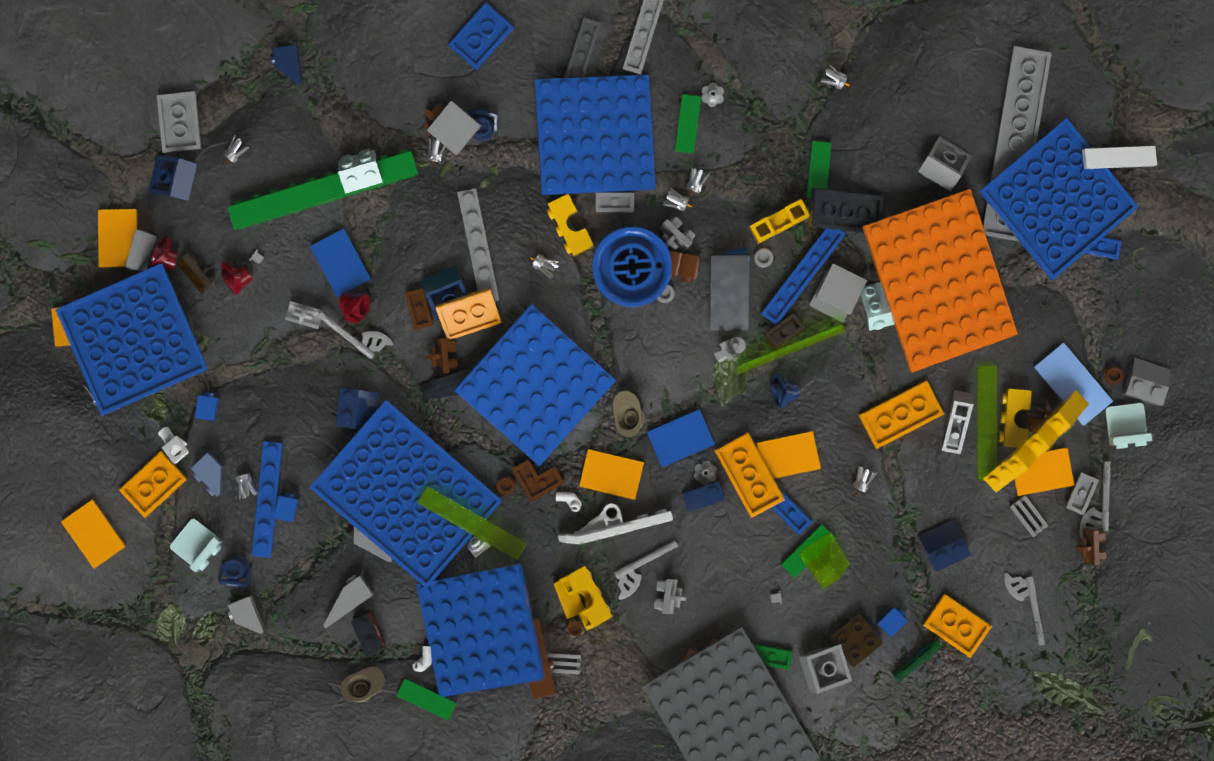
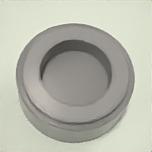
[754,248,773,268]
[657,285,674,303]

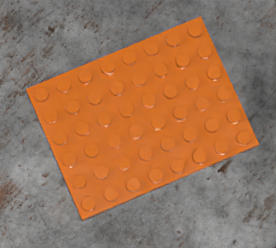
[862,189,1018,372]

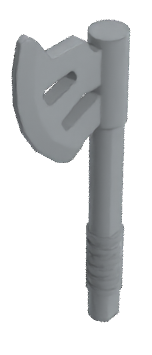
[317,311,393,360]
[1079,461,1111,538]
[614,541,678,600]
[1004,573,1045,646]

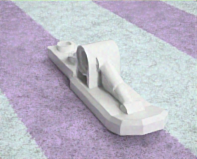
[558,504,673,544]

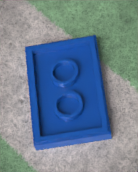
[448,2,514,71]
[310,229,371,297]
[647,409,715,467]

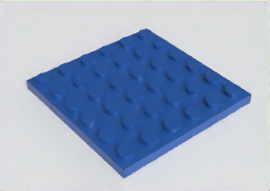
[534,75,656,195]
[979,118,1138,280]
[56,263,209,416]
[454,304,616,466]
[416,564,545,697]

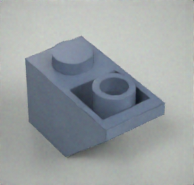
[191,453,223,497]

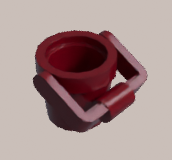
[150,236,178,270]
[221,262,253,296]
[339,292,370,324]

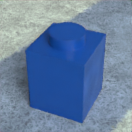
[195,392,220,421]
[274,493,300,522]
[876,606,908,638]

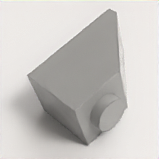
[227,596,266,634]

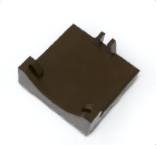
[829,613,883,668]

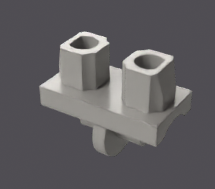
[659,216,695,253]
[285,301,324,329]
[713,337,746,362]
[654,579,687,614]

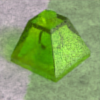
[798,532,850,590]

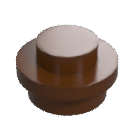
[1104,366,1123,385]
[497,476,516,495]

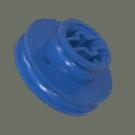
[593,227,672,307]

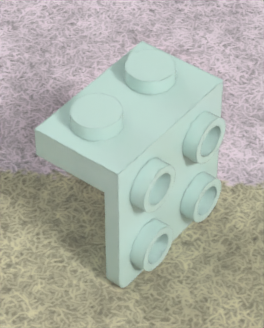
[338,149,382,193]
[860,282,894,331]
[1105,403,1152,449]
[170,519,223,572]

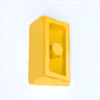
[553,580,584,619]

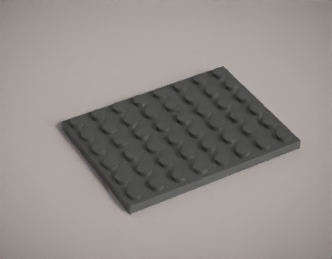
[642,626,819,761]

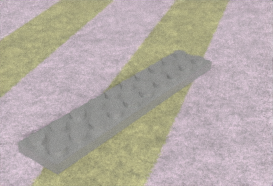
[983,46,1052,242]

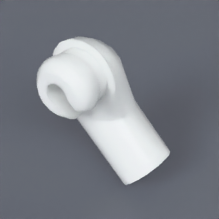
[556,492,581,512]
[413,646,432,672]

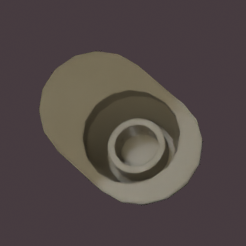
[613,391,645,437]
[341,667,385,703]

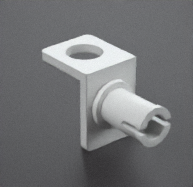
[158,427,189,464]

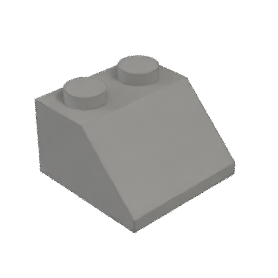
[918,136,972,191]
[1122,358,1171,406]
[799,644,852,694]

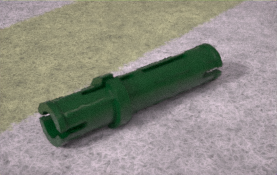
[892,637,944,683]

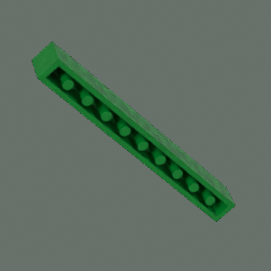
[227,149,419,231]

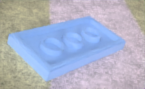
[1033,343,1113,426]

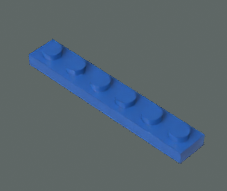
[761,229,846,325]
[252,441,283,558]

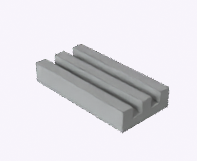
[1009,495,1049,537]
[548,653,581,674]

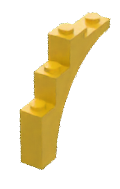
[983,390,1089,492]

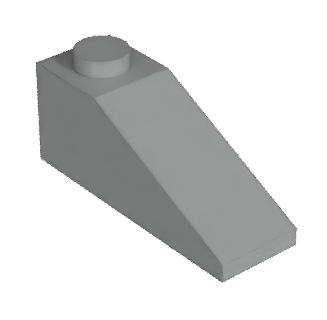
[942,390,974,454]
[323,575,374,628]

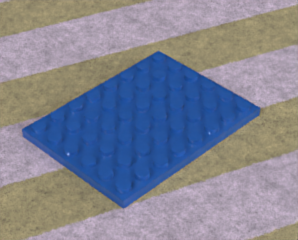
[309,400,502,588]

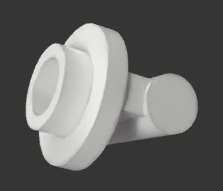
[468,536,491,558]

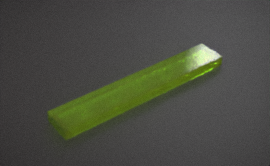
[735,325,846,374]
[977,366,997,481]
[417,486,527,560]

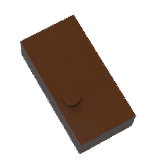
[529,616,556,699]

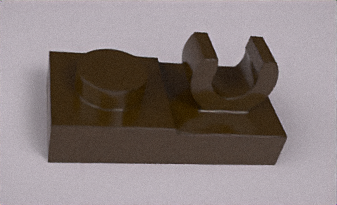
[177,253,215,294]
[763,313,806,351]

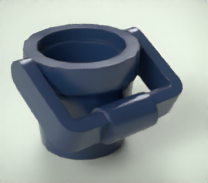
[467,109,498,141]
[769,373,800,408]
[218,555,252,588]

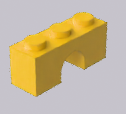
[547,194,594,257]
[749,199,810,244]
[999,389,1032,448]
[559,566,612,630]

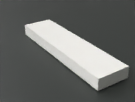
[1082,146,1157,169]

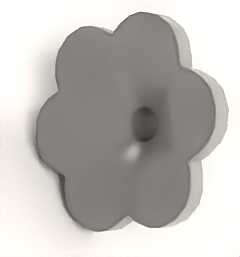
[701,83,724,107]
[694,461,717,485]

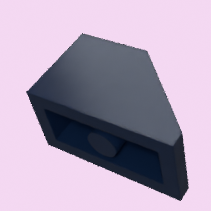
[271,45,303,86]
[682,481,725,512]

